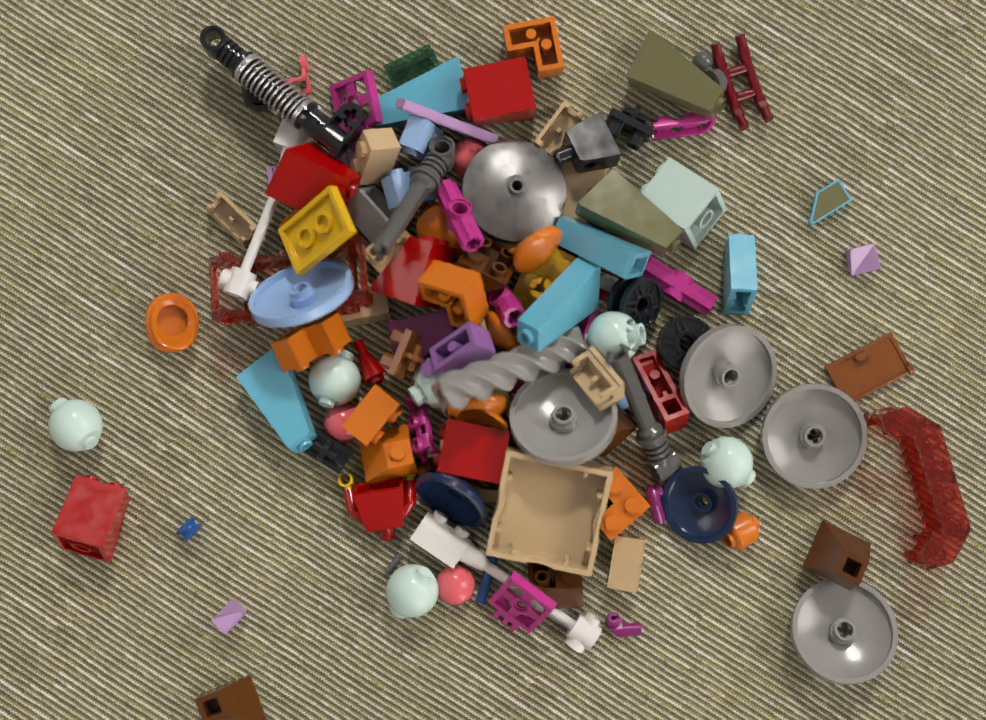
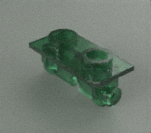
[383,44,440,89]

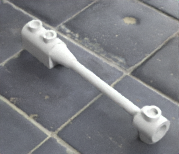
[218,105,323,301]
[410,510,602,653]

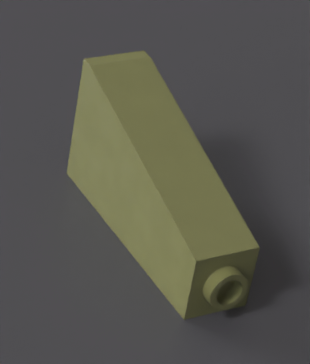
[626,30,726,120]
[575,168,684,257]

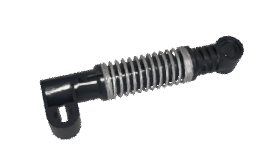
[199,25,366,158]

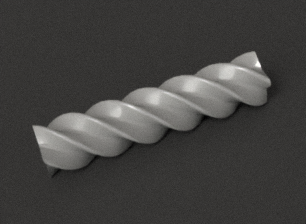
[431,327,589,413]

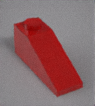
[632,350,690,435]

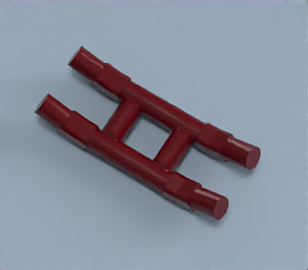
[710,33,774,131]

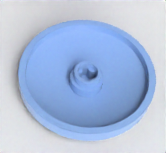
[248,259,354,328]

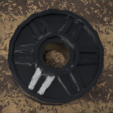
[607,276,663,329]
[656,316,710,370]

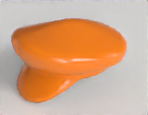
[416,201,464,259]
[508,226,562,273]
[145,293,199,353]
[484,310,522,352]
[447,394,508,431]

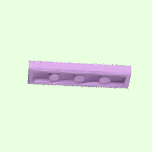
[395,98,499,144]

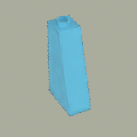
[369,57,468,129]
[554,216,652,279]
[517,256,601,352]
[236,349,317,453]

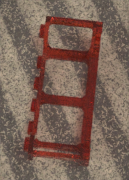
[209,235,374,327]
[863,407,971,571]

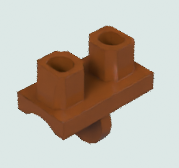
[379,329,427,379]

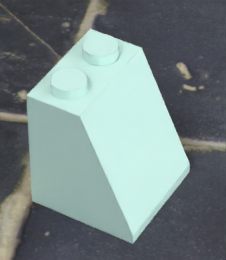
[640,157,727,249]

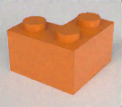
[503,16,564,79]
[417,260,489,328]
[270,312,352,373]
[342,384,403,446]
[600,465,651,541]

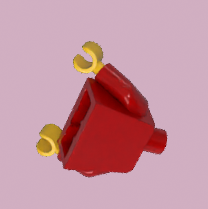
[338,473,418,541]

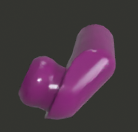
[645,483,666,524]
[605,612,642,637]

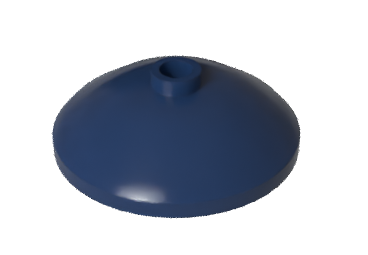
[661,466,738,544]
[415,472,487,527]

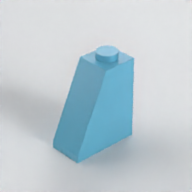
[722,233,758,315]

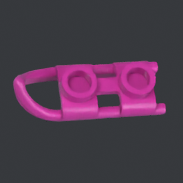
[652,112,717,141]
[403,396,436,463]

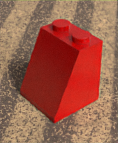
[459,56,536,126]
[265,141,362,211]
[370,233,457,309]
[433,419,511,486]
[51,475,130,563]

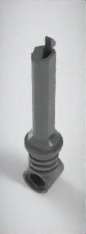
[374,135,455,262]
[606,343,682,483]

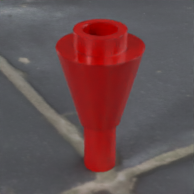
[353,339,387,386]

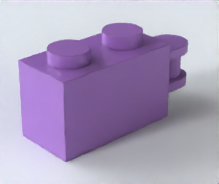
[421,321,496,377]

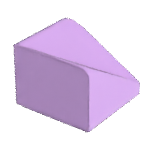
[845,243,881,276]
[211,598,247,633]

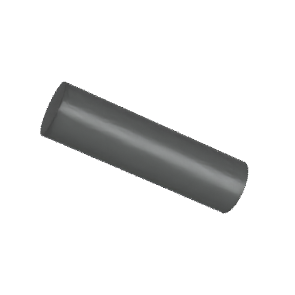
[385,552,403,575]

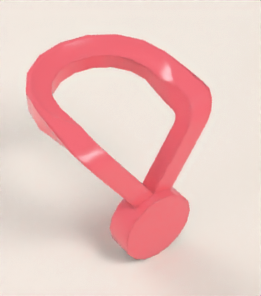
[284,55,312,97]

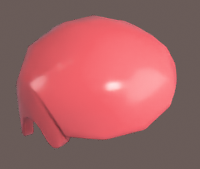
[452,137,486,178]
[323,403,356,444]
[437,565,475,606]

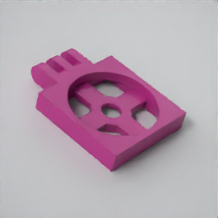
[329,70,383,150]
[488,571,557,634]

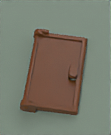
[824,332,915,402]

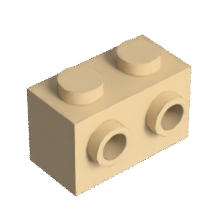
[349,127,401,185]

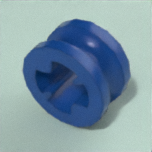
[176,516,202,542]

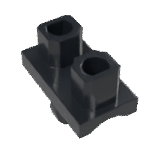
[605,104,654,151]
[303,427,354,474]

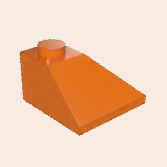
[359,423,418,484]

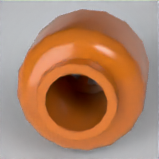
[721,511,760,550]

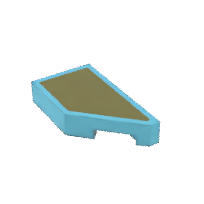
[808,179,852,226]

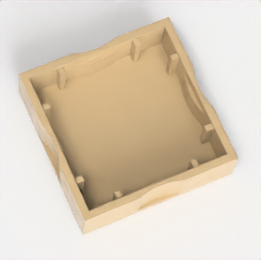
[486,445,614,577]

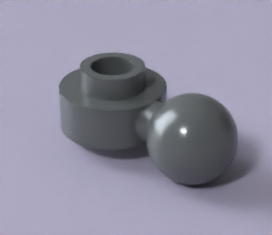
[692,52,727,93]

